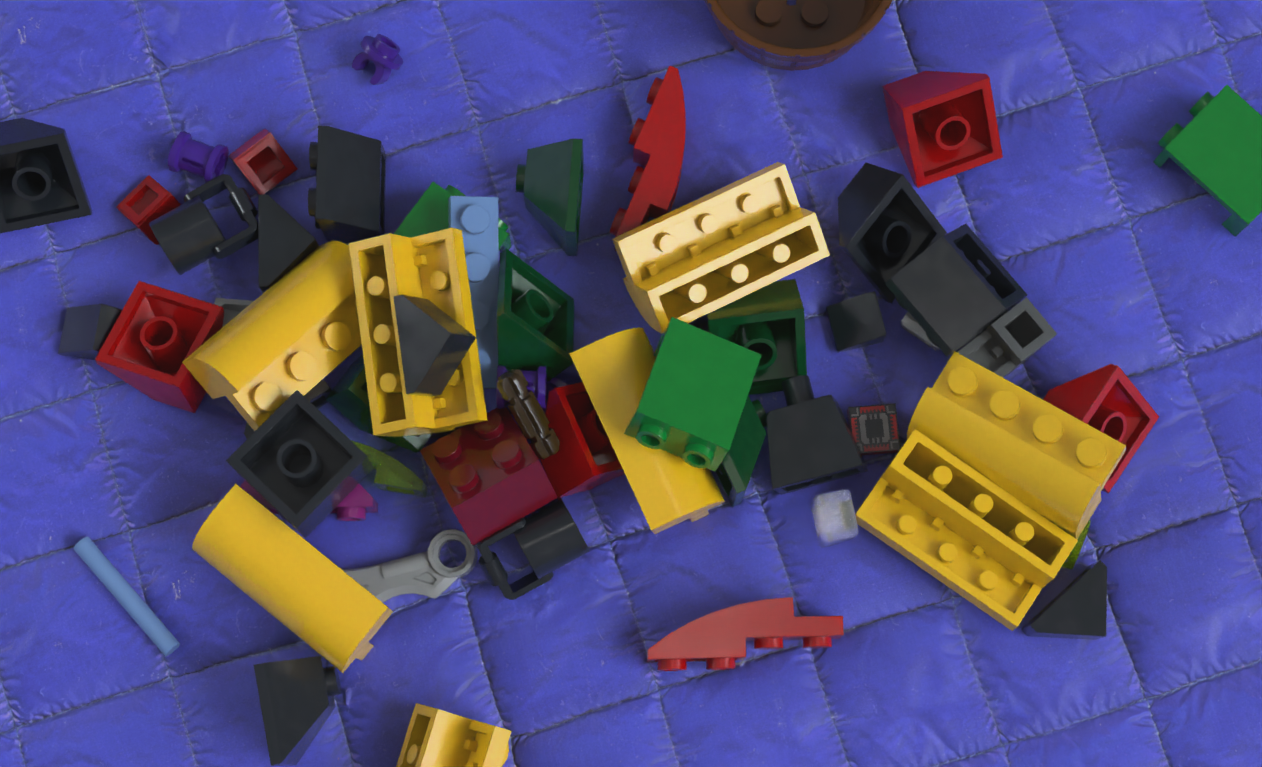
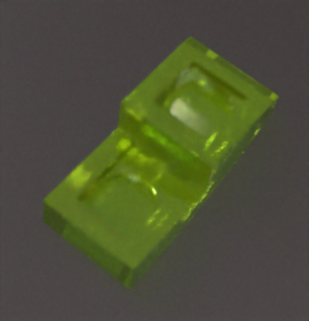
[351,440,428,498]

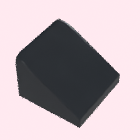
[826,291,886,353]

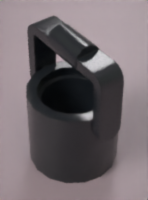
[149,174,258,275]
[476,497,589,600]

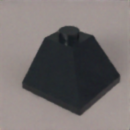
[0,118,92,233]
[838,163,947,303]
[254,656,341,767]

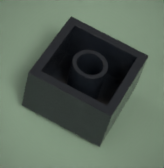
[226,390,374,538]

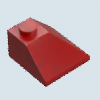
[882,71,1003,188]
[95,281,225,413]
[1043,364,1159,493]
[540,382,625,498]

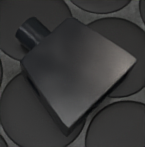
[766,375,868,495]

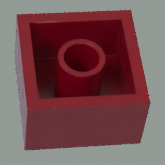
[420,407,558,546]

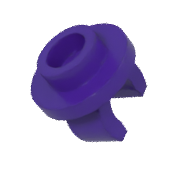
[352,34,403,85]

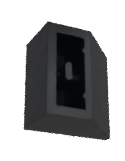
[308,126,386,244]
[885,224,1027,357]

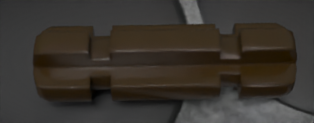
[497,369,560,459]

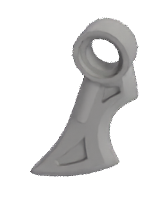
[342,529,478,603]

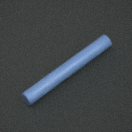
[73,537,180,657]

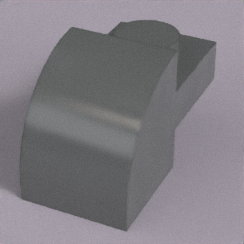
[947,297,1057,378]

